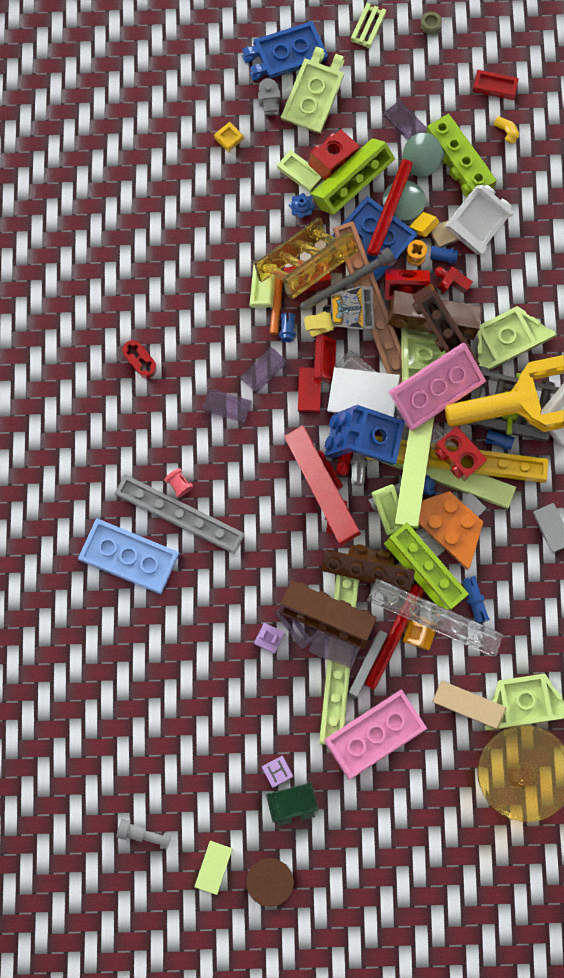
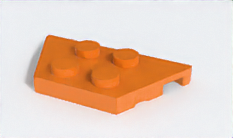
[418,491,483,570]

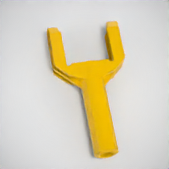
[445,355,564,432]

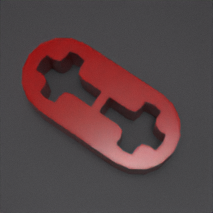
[123,340,157,379]

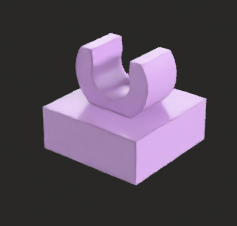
[254,623,285,654]

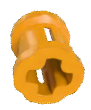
[406,240,427,266]

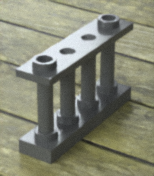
[466,366,560,442]

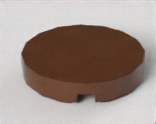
[246,858,294,907]

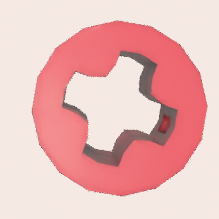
[164,468,193,498]

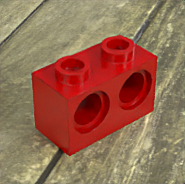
[434,426,488,481]

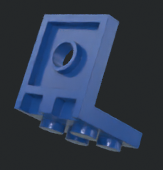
[324,405,405,465]

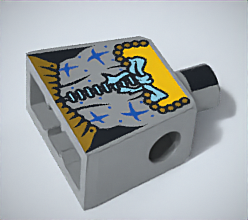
[323,286,374,330]

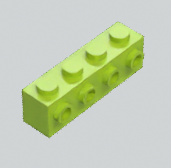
[426,113,497,197]
[310,138,396,215]

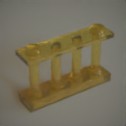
[254,217,358,299]

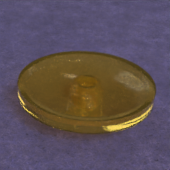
[478,725,564,822]

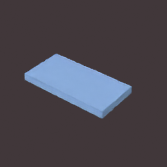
[78,518,180,595]

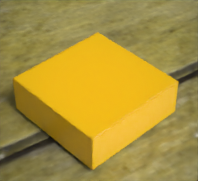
[214,122,244,153]
[409,212,440,237]

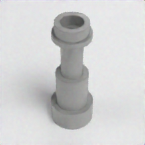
[116,819,171,849]

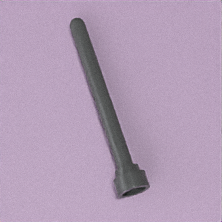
[300,247,396,311]

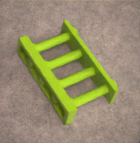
[384,522,469,613]

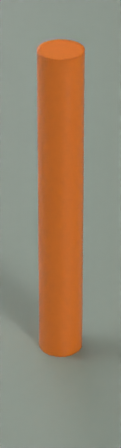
[270,270,284,335]

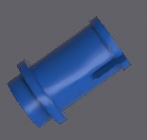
[430,246,458,265]
[279,313,297,343]
[485,430,515,451]

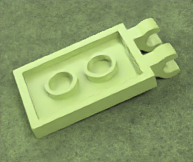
[281,47,345,134]

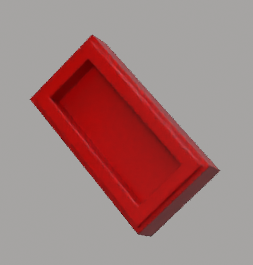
[472,69,519,100]
[314,334,337,384]
[298,367,321,413]

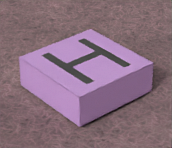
[262,756,293,788]

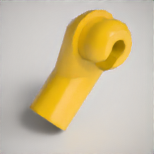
[493,116,519,144]

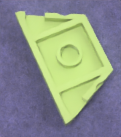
[477,306,556,371]
[401,328,446,382]
[484,674,564,731]

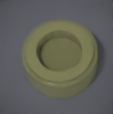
[420,12,442,34]

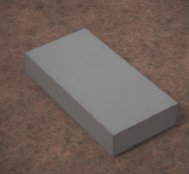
[532,503,564,554]

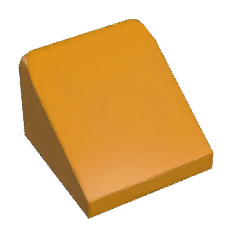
[402,620,436,650]

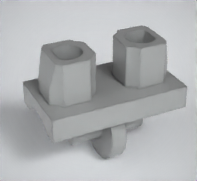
[258,78,280,116]

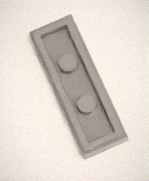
[349,630,387,699]

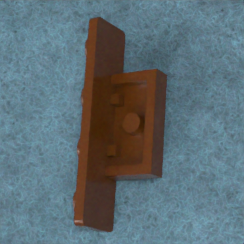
[321,544,415,591]

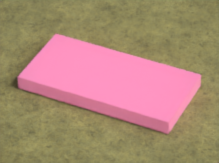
[388,343,486,431]
[323,689,427,780]

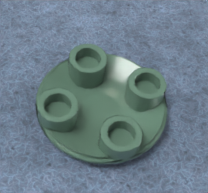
[403,133,445,177]
[382,181,426,223]

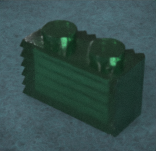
[266,783,319,826]

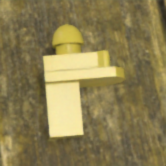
[304,312,335,337]

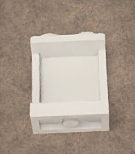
[444,185,514,254]

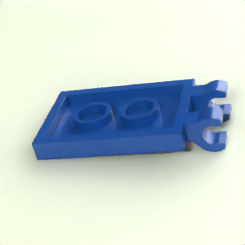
[242,21,328,81]

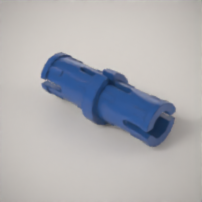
[462,576,490,625]

